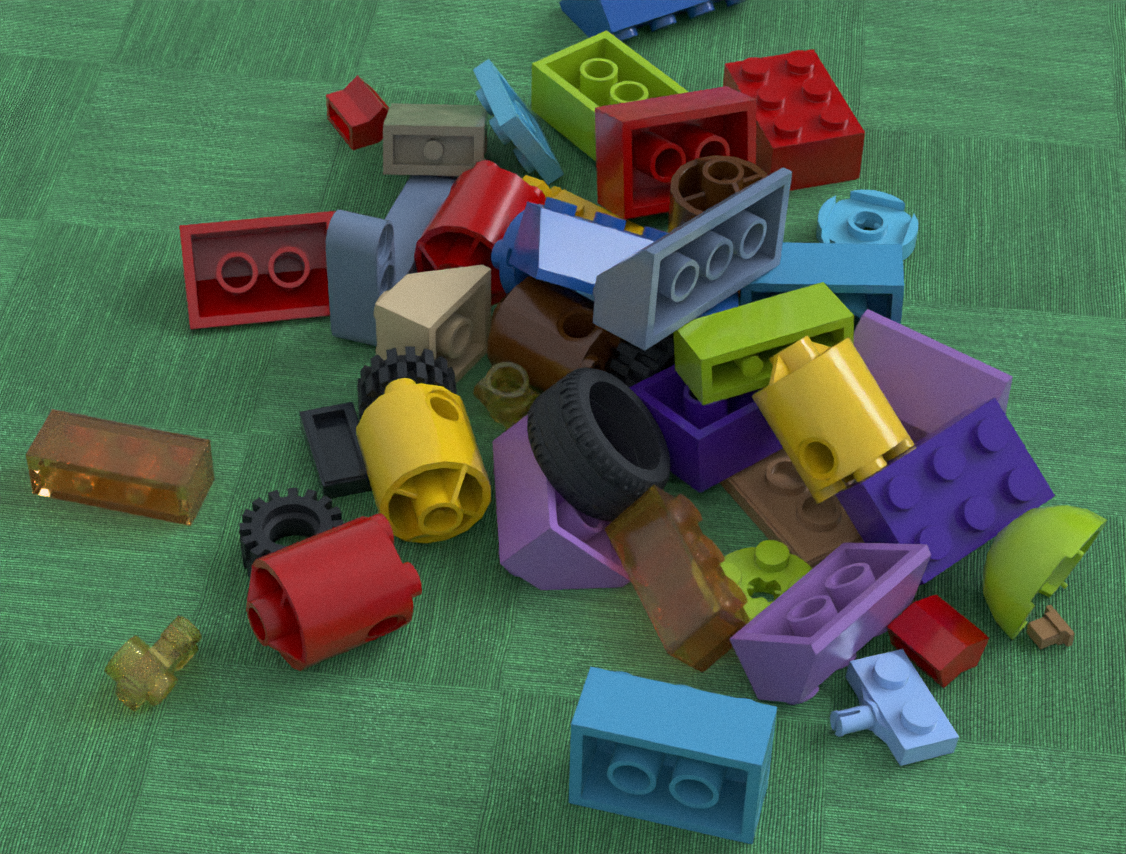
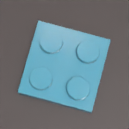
[473,59,564,185]

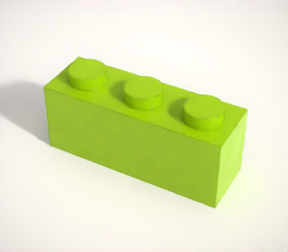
[673,282,854,406]

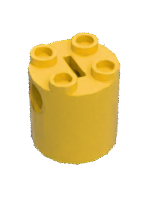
[752,335,915,504]
[356,378,491,543]

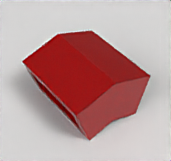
[326,75,389,151]
[887,594,990,688]

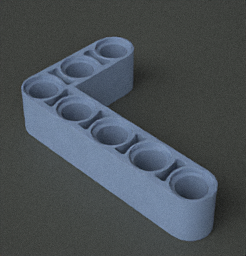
[326,175,458,347]

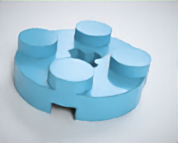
[816,189,918,260]

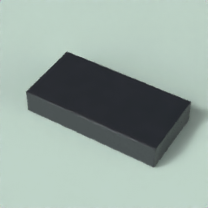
[299,402,372,499]

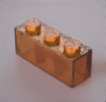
[26,409,215,526]
[605,485,751,673]

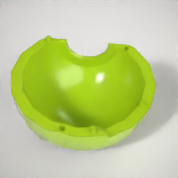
[983,505,1107,640]

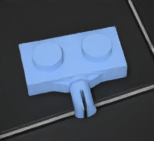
[830,649,959,766]

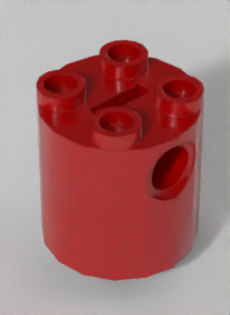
[414,160,546,306]
[246,513,422,671]

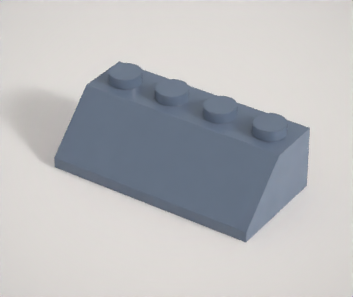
[593,167,792,350]

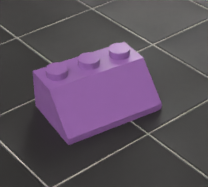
[854,309,1013,443]
[492,415,631,590]
[730,543,931,705]

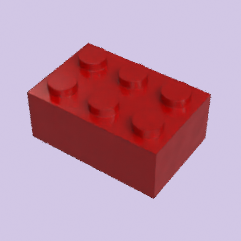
[723,49,865,191]
[595,86,756,220]

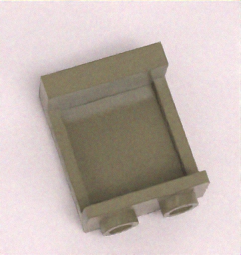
[383,103,488,176]

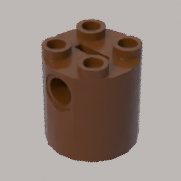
[668,155,768,297]
[487,276,627,394]

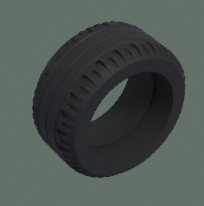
[527,367,670,522]

